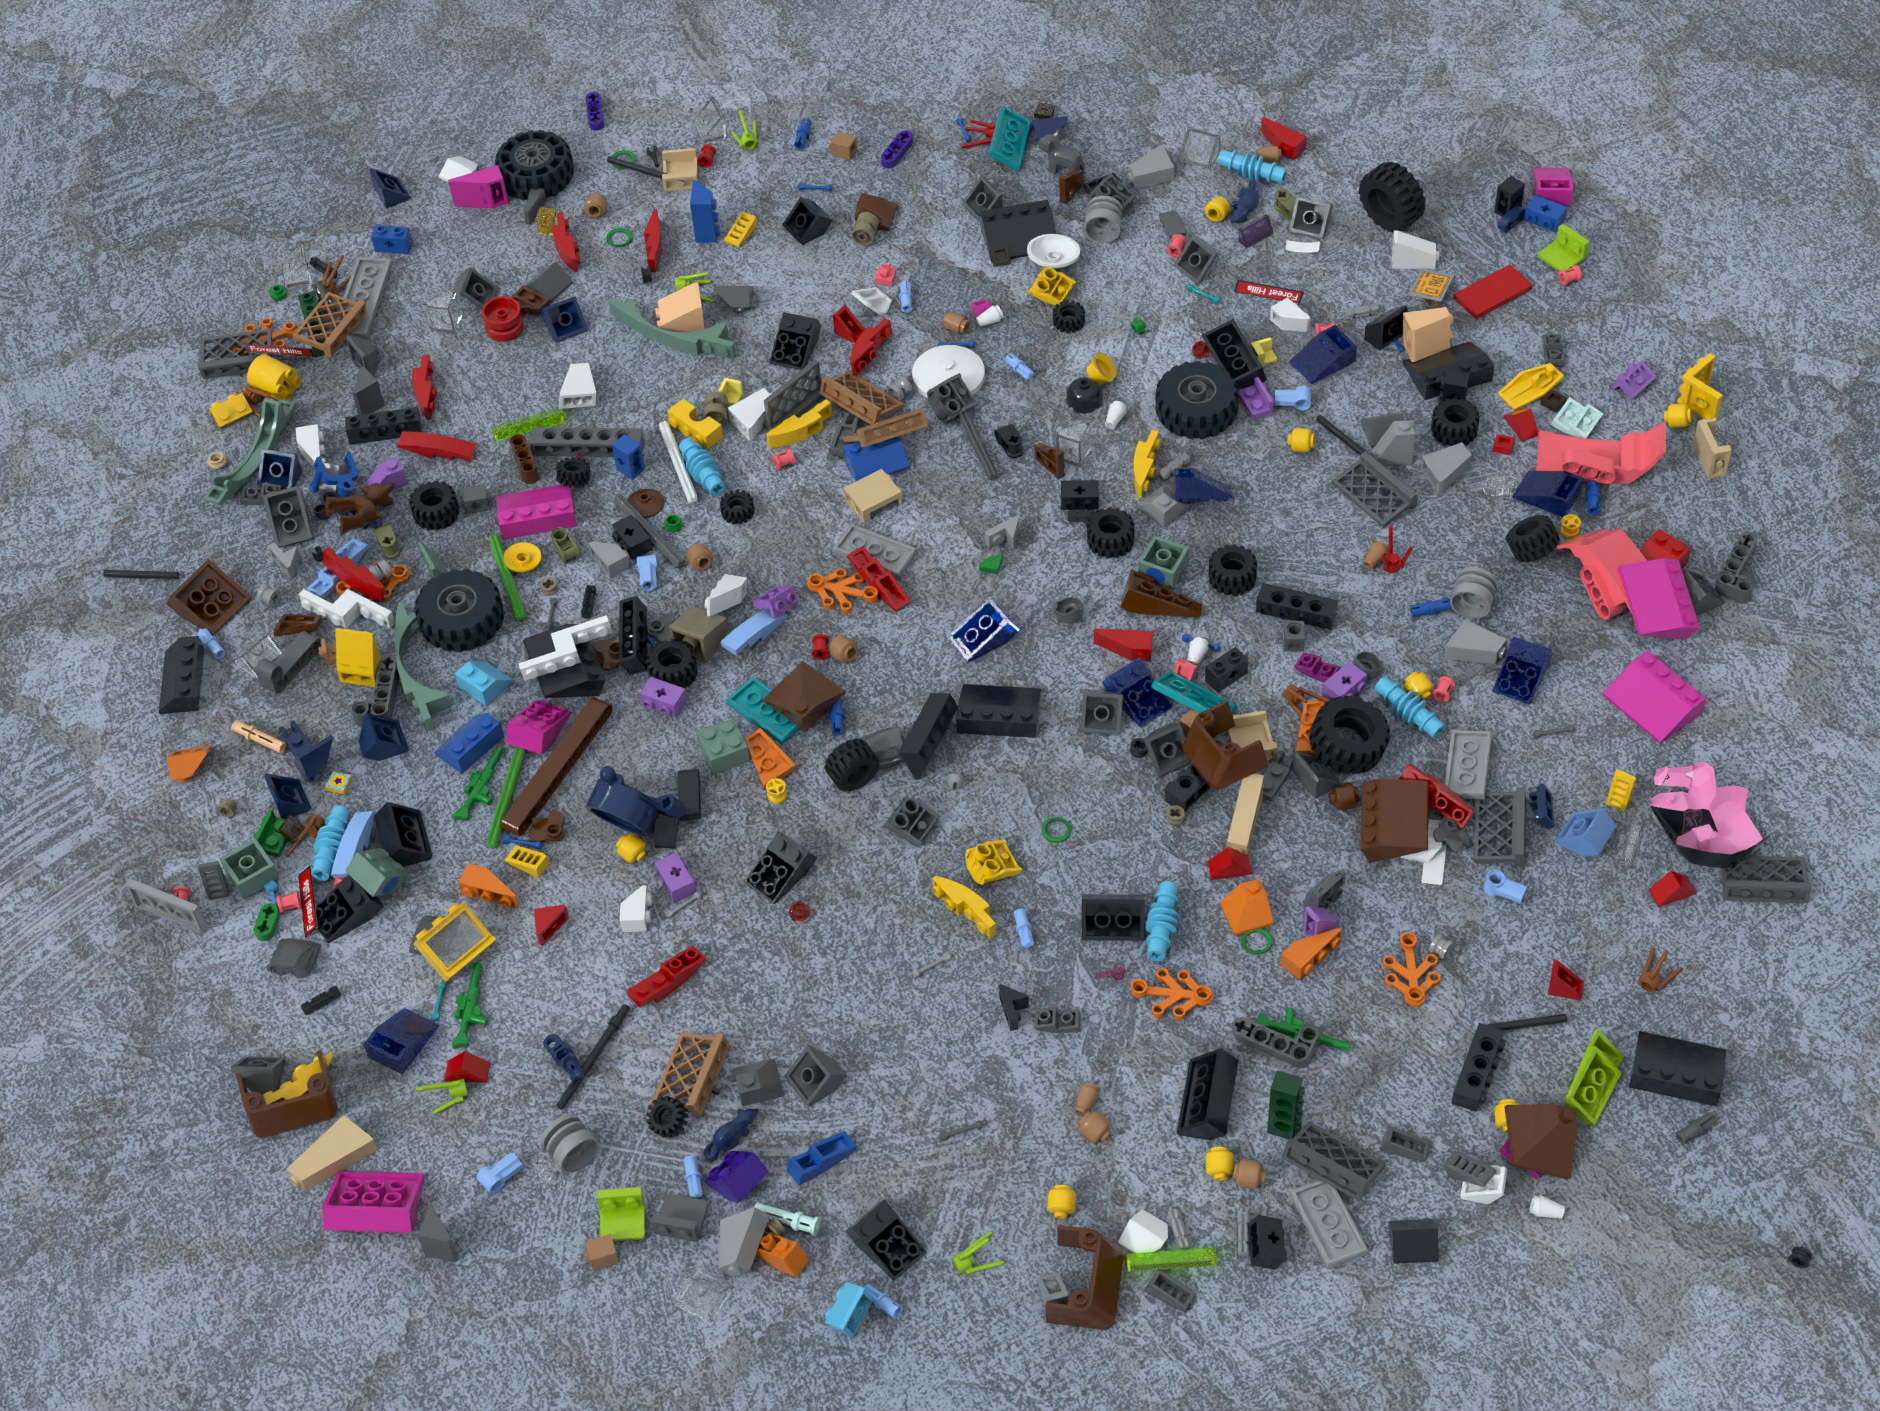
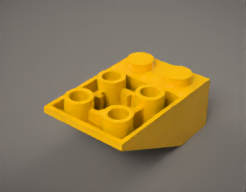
[335,628,381,687]

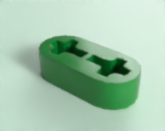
[254,903,280,941]

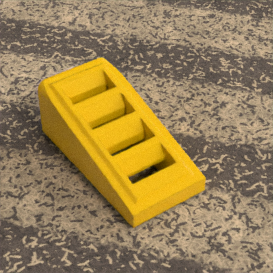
[724,212,758,248]
[1606,769,1636,812]
[505,845,550,878]

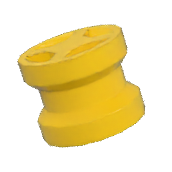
[1560,514,1581,539]
[766,778,787,804]

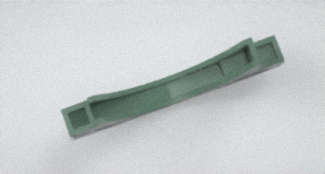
[609,299,736,359]
[203,398,297,505]
[394,601,451,732]

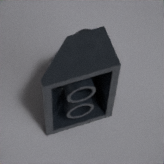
[374,802,432,867]
[1082,894,1145,941]

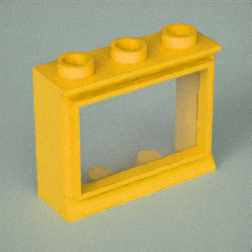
[414,901,496,982]

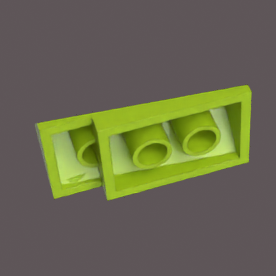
[1564,1029,1624,1126]

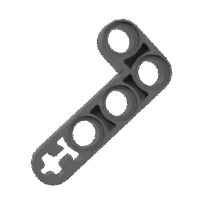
[1715,532,1757,604]
[256,631,322,694]
[351,655,400,727]
[1231,1017,1320,1068]

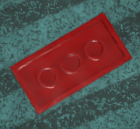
[1453,264,1533,319]

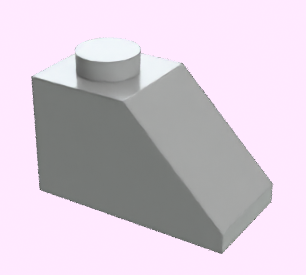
[588,542,630,578]

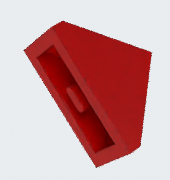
[833,304,865,344]
[1503,408,1539,442]
[1207,847,1252,880]
[1649,871,1697,907]
[534,905,569,946]
[1548,960,1584,1000]
[444,1051,490,1083]

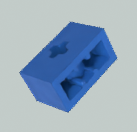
[1524,195,1567,233]
[371,225,413,254]
[612,434,645,480]

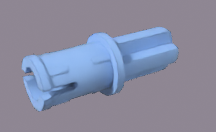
[899,281,913,313]
[1005,353,1034,380]
[197,628,226,659]
[1013,909,1034,949]
[683,1156,703,1199]
[864,1284,903,1319]

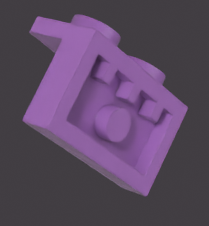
[1612,361,1657,399]
[1238,377,1275,420]
[753,586,798,618]

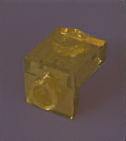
[535,207,557,236]

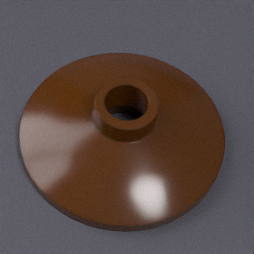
[628,489,664,518]

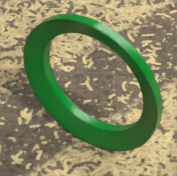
[611,150,635,168]
[606,228,632,247]
[1042,817,1071,843]
[1241,928,1272,954]

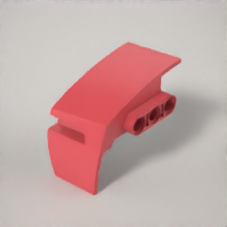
[1536,422,1666,484]
[1554,529,1647,620]

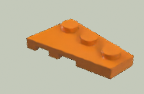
[1295,700,1325,754]
[744,728,796,790]

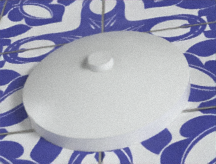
[912,345,985,398]

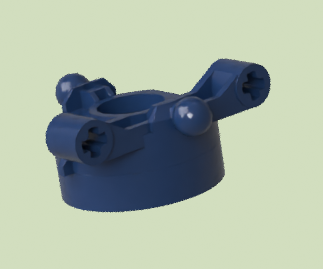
[585,766,685,836]

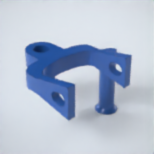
[309,451,359,497]

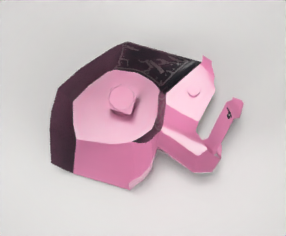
[1650,762,1772,868]

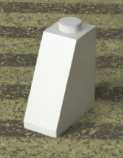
[1391,231,1439,269]
[559,363,596,409]
[728,388,775,441]

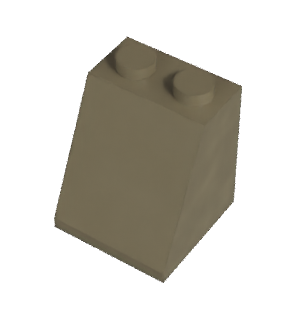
[669,606,729,663]

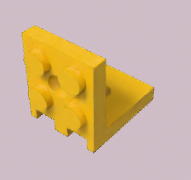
[1677,353,1723,420]

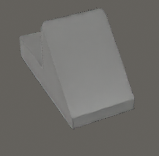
[985,516,1019,549]
[268,542,301,580]
[1037,1272,1068,1305]

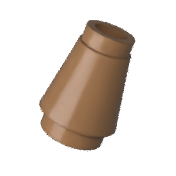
[1363,541,1389,569]
[1075,1082,1100,1116]

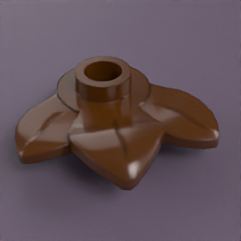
[592,640,619,670]
[528,809,565,842]

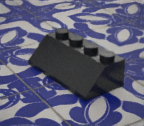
[1201,319,1267,388]
[159,636,204,714]
[899,693,958,779]
[1176,1048,1239,1140]

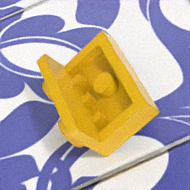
[209,393,253,429]

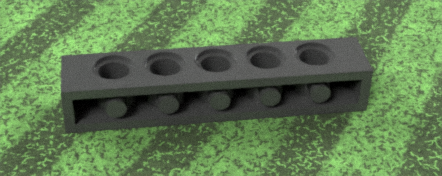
[530,427,644,457]

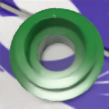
[269,285,287,301]
[1130,318,1146,335]
[664,514,683,532]

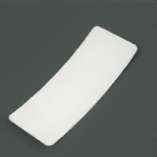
[1285,240,1320,253]

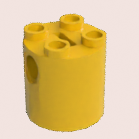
[247,354,301,401]

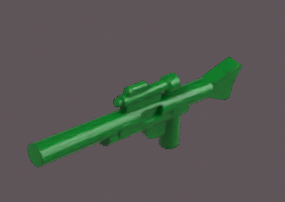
[452,747,504,821]
[452,962,489,1049]
[1255,1008,1351,1052]

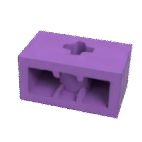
[1322,661,1367,700]
[639,677,687,718]
[654,853,697,903]

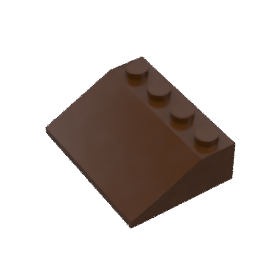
[1360,778,1429,863]

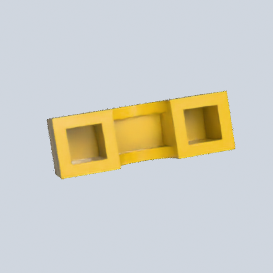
[667,399,723,449]

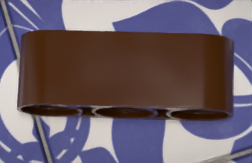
[510,434,539,484]

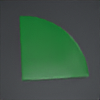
[979,555,1002,574]

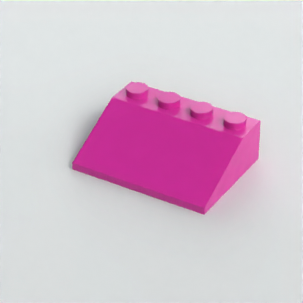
[496,484,577,540]
[1618,558,1700,640]
[1602,650,1706,744]
[322,1171,424,1233]

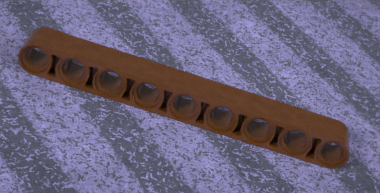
[501,697,612,836]

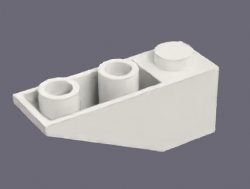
[296,424,326,469]
[705,574,747,617]

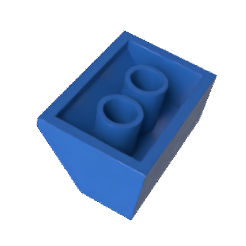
[690,180,720,243]
[843,436,910,482]
[434,713,504,774]

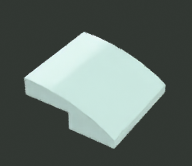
[1550,397,1603,438]

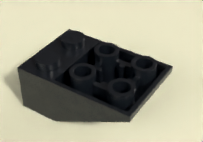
[769,312,822,370]
[744,831,817,904]
[316,874,384,943]
[845,1199,927,1281]

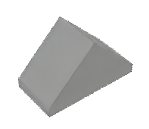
[319,461,349,494]

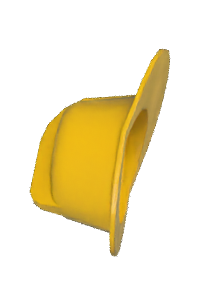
[1086,353,1117,385]

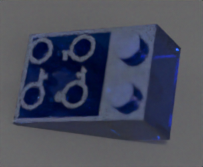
[1290,325,1357,384]
[1174,468,1233,502]
[1512,471,1583,517]
[1492,636,1553,705]
[1102,658,1172,727]
[363,1008,439,1075]

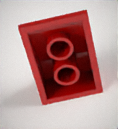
[1640,529,1691,569]

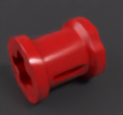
[697,144,716,167]
[812,634,829,660]

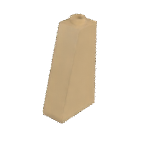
[1227,773,1264,855]
[287,1115,378,1191]

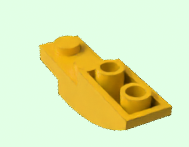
[766,399,832,448]
[1133,430,1161,498]
[932,876,997,939]
[263,1053,333,1105]

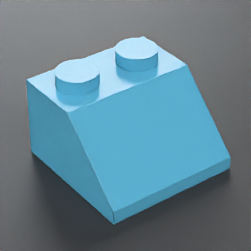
[455,661,513,706]
[824,1282,874,1339]

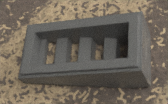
[524,188,546,225]
[198,861,229,900]
[1380,1126,1431,1162]
[1444,1151,1496,1187]
[1144,1268,1196,1313]

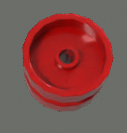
[482,296,524,342]

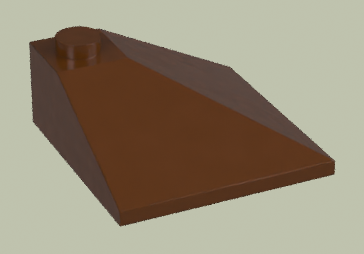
[167,559,251,636]
[763,661,846,732]
[1504,1104,1578,1179]

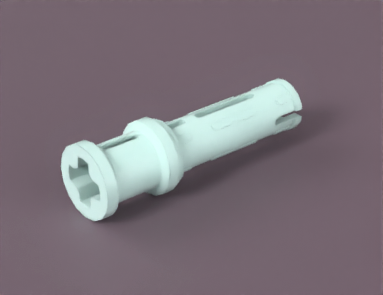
[755,1202,821,1236]

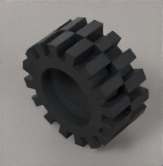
[1053,300,1085,333]
[556,457,590,487]
[720,489,754,525]
[646,1096,689,1138]

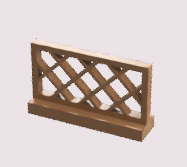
[292,292,366,358]
[819,371,904,424]
[842,408,928,447]
[651,1032,730,1117]

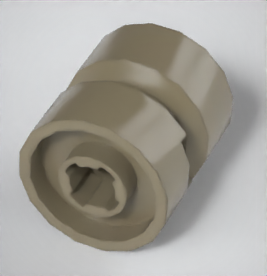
[851,212,879,246]
[703,392,728,425]

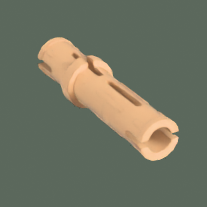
[231,720,287,754]

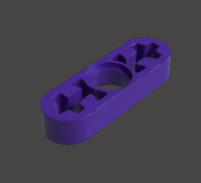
[586,92,604,131]
[881,130,913,168]

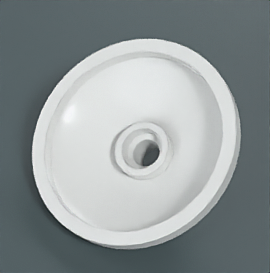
[1027,234,1080,269]

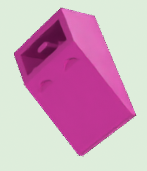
[448,165,509,208]
[1533,167,1573,206]
[506,700,571,754]

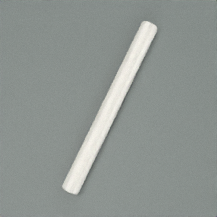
[659,421,698,503]

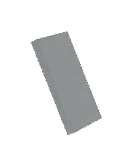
[832,523,917,579]
[1444,730,1493,800]
[126,878,208,934]
[1289,1180,1368,1269]

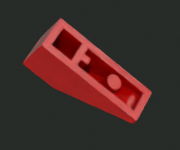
[1261,117,1307,161]
[1094,628,1153,662]

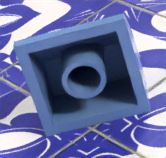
[1555,808,1617,857]

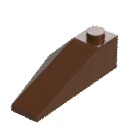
[1120,569,1202,618]

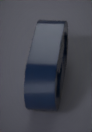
[1497,206,1525,233]

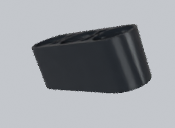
[678,769,701,821]

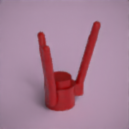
[960,119,996,148]
[1381,525,1413,573]

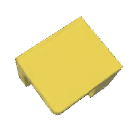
[1251,337,1277,366]
[718,378,744,407]

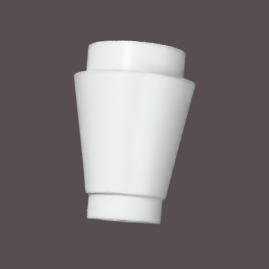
[976,305,1004,327]
[1105,401,1127,429]
[1187,637,1209,666]
[1529,1195,1565,1219]

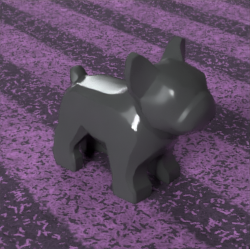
[1038,130,1085,174]

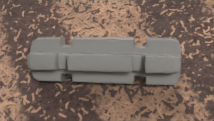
[1344,303,1379,320]
[1159,453,1190,480]
[1168,1209,1191,1252]
[1238,1214,1250,1257]

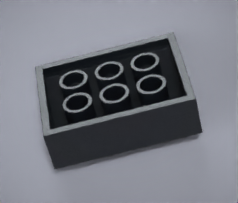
[980,199,1057,263]
[1402,341,1494,400]
[523,624,605,698]
[956,684,1041,738]
[1629,1031,1726,1107]

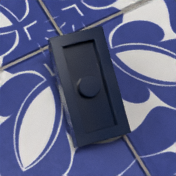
[1529,783,1555,829]

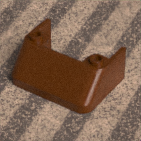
[1182,700,1269,790]
[236,1050,338,1138]
[1045,1225,1124,1330]

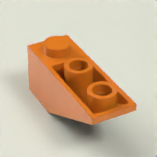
[458,863,519,908]
[1281,928,1342,980]
[756,1231,809,1277]

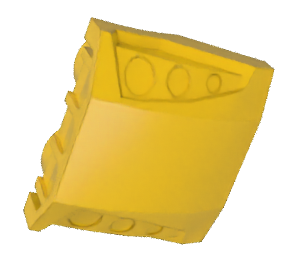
[1027,267,1076,306]
[965,839,1022,885]

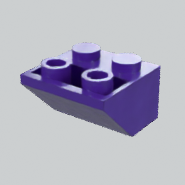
[705,1151,769,1202]

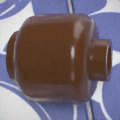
[1328,782,1360,811]

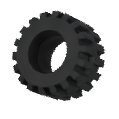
[1431,398,1480,446]
[409,481,459,531]
[1087,507,1135,558]
[1506,515,1560,563]
[1208,544,1257,596]
[646,639,698,689]
[824,738,880,792]

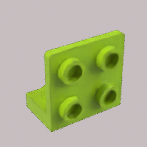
[1537,224,1590,271]
[597,1187,645,1242]

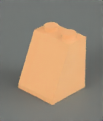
[655,282,705,332]
[1403,307,1453,362]

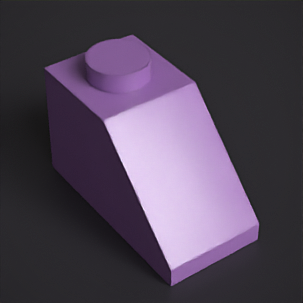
[366,457,408,489]
[1303,906,1337,937]

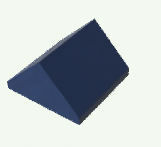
[369,168,411,208]
[257,448,302,490]
[264,773,311,819]

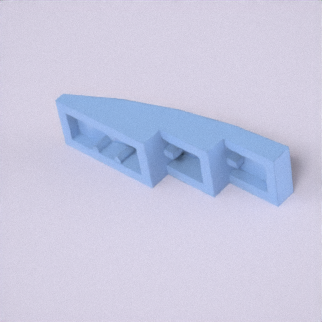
[306,538,368,599]
[721,609,788,655]
[331,811,375,878]

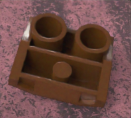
[855,193,898,231]

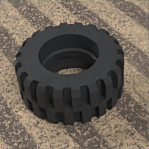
[1359,162,1426,232]
[1309,696,1390,774]

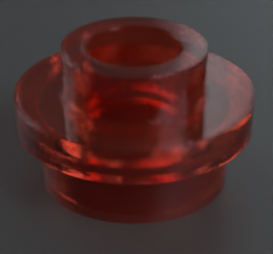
[1192,341,1210,359]
[789,901,810,921]

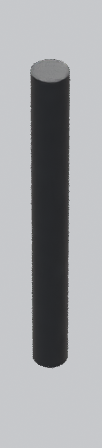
[607,156,667,179]
[1316,415,1373,457]
[103,570,179,579]
[1485,1014,1567,1031]

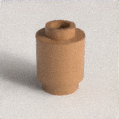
[1256,146,1281,164]
[943,311,971,334]

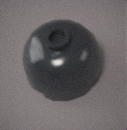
[1066,377,1103,414]

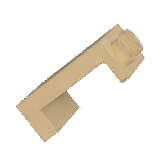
[662,148,698,192]
[1693,418,1732,479]
[843,469,903,523]
[1227,710,1278,761]

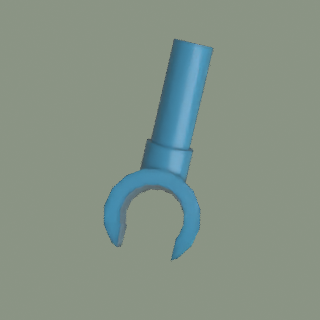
[264,880,279,907]

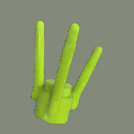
[731,110,758,150]
[675,272,714,303]
[415,1078,468,1115]
[952,1231,1005,1276]

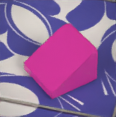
[970,299,991,318]

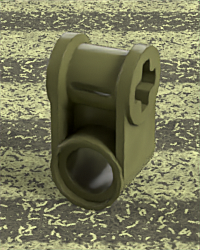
[1274,189,1296,221]
[373,523,400,559]
[551,527,581,564]

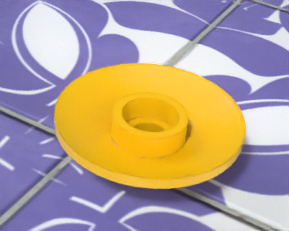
[503,542,541,572]

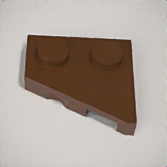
[1059,168,1085,204]
[511,285,551,314]
[1034,443,1065,480]
[274,614,322,637]

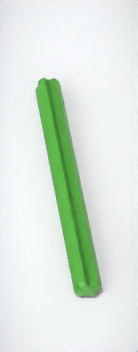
[489,534,526,621]
[486,747,526,848]

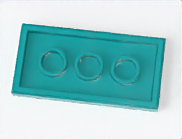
[988,106,1031,171]
[1151,671,1238,714]
[726,676,800,745]

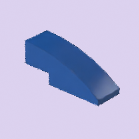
[787,1131,857,1185]

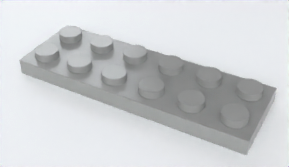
[332,257,392,339]

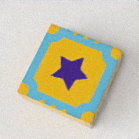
[325,771,352,795]

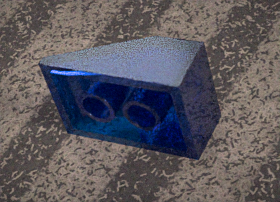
[947,597,1020,662]

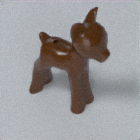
[325,483,395,536]

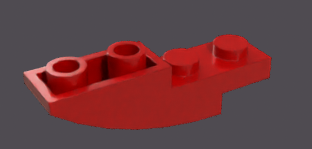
[551,212,581,272]
[850,318,893,377]
[412,355,437,420]
[1399,764,1474,828]
[627,945,706,1008]

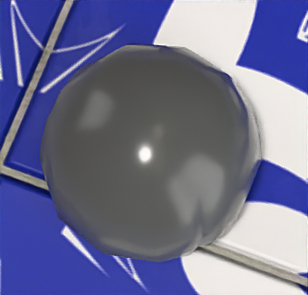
[1053,597,1084,623]
[1353,651,1383,679]

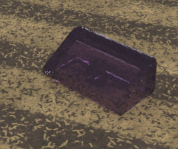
[1238,214,1273,248]

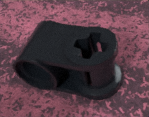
[994,423,1023,458]

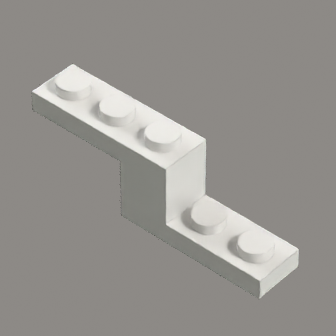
[299,589,395,629]
[519,615,613,681]

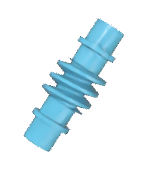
[1218,150,1288,184]
[679,438,726,496]
[1375,676,1446,739]
[311,805,350,881]
[1145,881,1179,961]

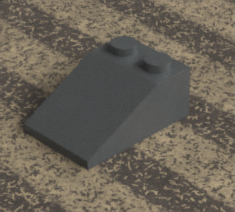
[263,486,313,548]

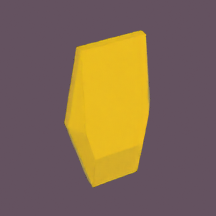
[1498,363,1564,411]

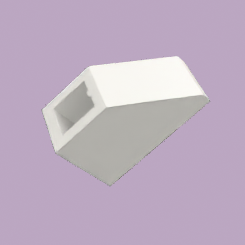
[1270,297,1311,332]
[620,885,652,932]

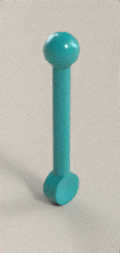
[1187,284,1220,304]
[431,982,447,1021]

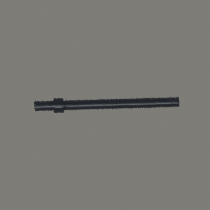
[556,1004,630,1110]

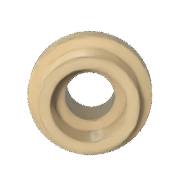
[208,452,227,469]

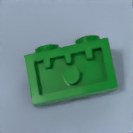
[253,810,288,858]

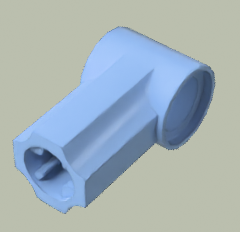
[1275,386,1311,411]
[637,555,658,591]
[1483,870,1527,903]
[476,1152,523,1194]

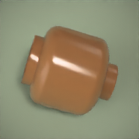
[584,192,608,218]
[686,543,713,571]
[829,635,858,663]
[1078,1110,1111,1143]
[1233,1158,1266,1190]

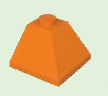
[166,745,212,783]
[1220,879,1274,936]

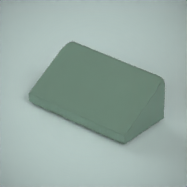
[419,543,447,578]

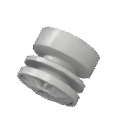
[1084,196,1122,243]
[1450,567,1498,619]
[540,1114,599,1173]

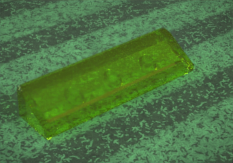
[490,408,565,441]
[1123,1248,1217,1272]

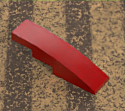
[644,209,662,272]
[397,431,476,462]
[847,545,911,612]
[323,547,385,602]

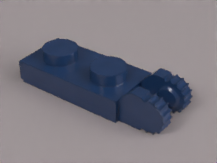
[279,720,312,759]

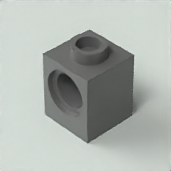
[463,484,492,514]
[1284,620,1305,652]

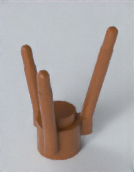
[322,255,351,295]
[242,386,278,419]
[1283,684,1330,718]
[285,815,325,857]
[1638,947,1682,992]

